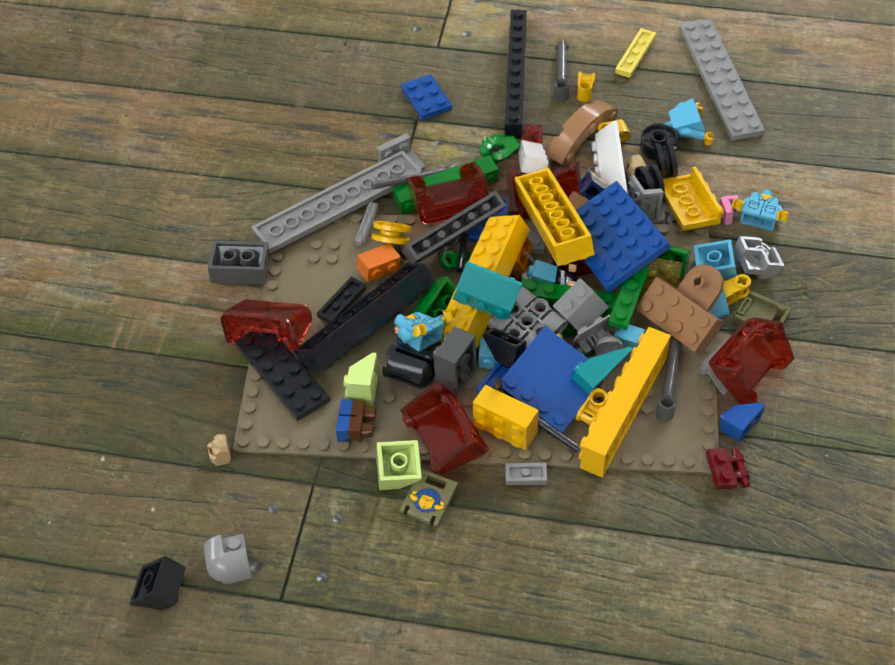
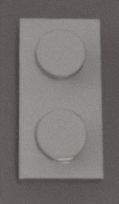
[527,221,544,254]
[505,463,547,485]

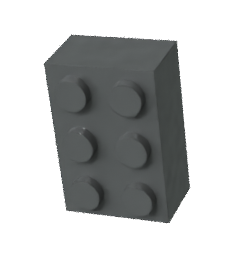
[433,326,476,399]

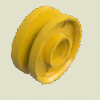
[371,221,412,244]

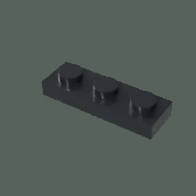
[317,276,367,324]

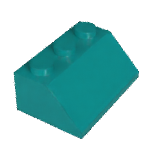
[453,261,523,320]

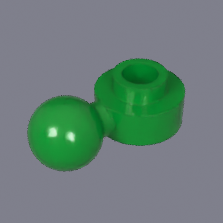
[439,250,470,270]

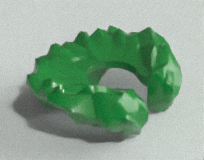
[479,133,520,164]

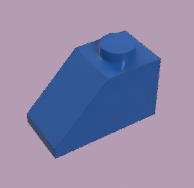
[719,403,765,442]

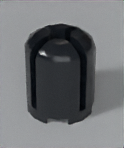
[382,340,435,389]

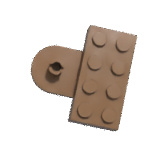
[635,264,724,354]

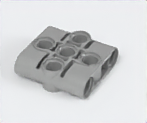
[487,287,568,350]

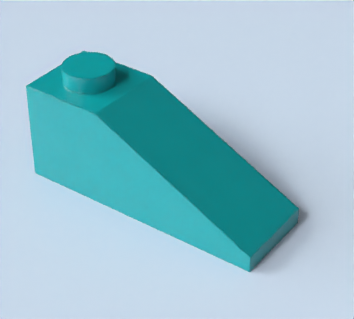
[572,346,633,395]

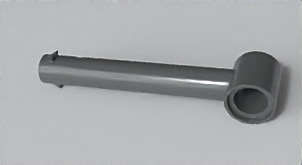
[554,41,569,101]
[656,339,683,421]

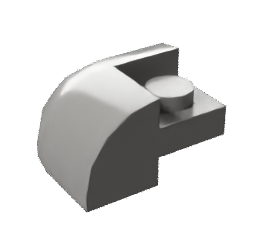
[734,236,784,280]
[203,534,252,584]

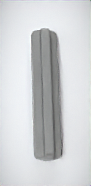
[355,202,378,246]

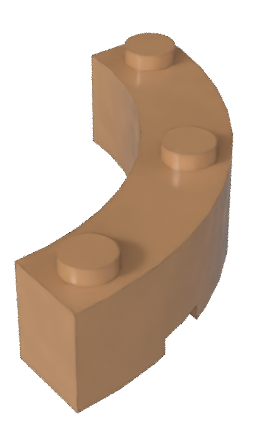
[545,100,619,166]

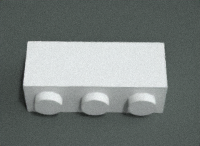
[518,140,548,173]

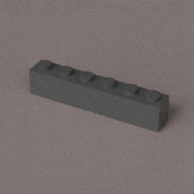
[402,191,506,264]

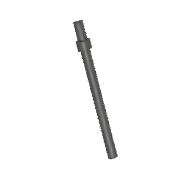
[371,164,462,190]

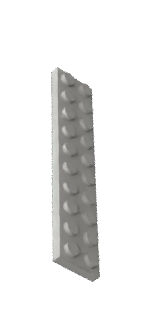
[679,19,765,141]
[251,150,422,254]

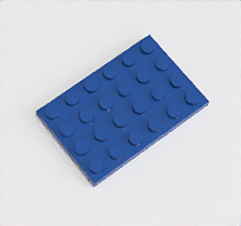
[576,181,671,293]

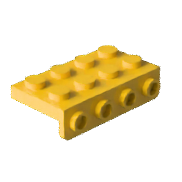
[663,167,723,231]

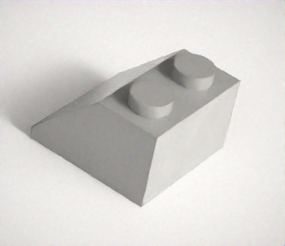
[553,278,609,331]

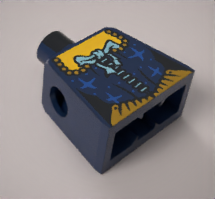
[578,171,609,200]

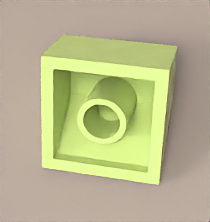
[344,353,379,407]
[376,440,422,490]

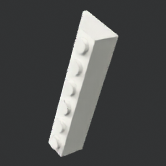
[591,121,628,193]

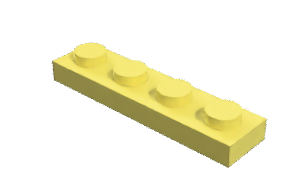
[615,28,656,78]

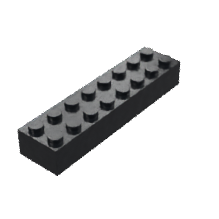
[293,263,435,371]

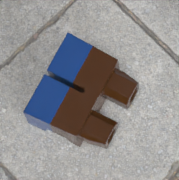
[336,399,376,443]

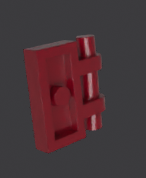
[706,448,750,489]

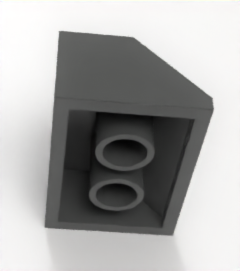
[208,240,269,284]

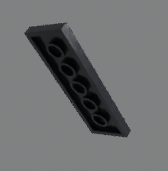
[234,322,330,421]

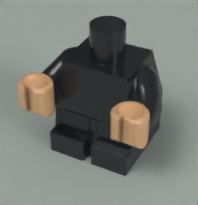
[554,264,577,286]

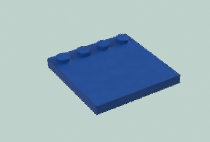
[502,326,600,433]

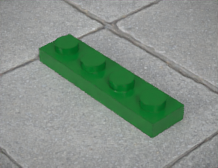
[608,267,649,330]

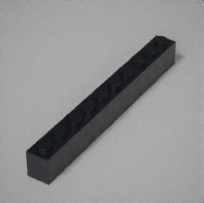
[505,9,527,139]

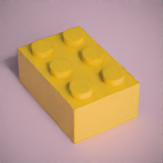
[473,385,539,450]

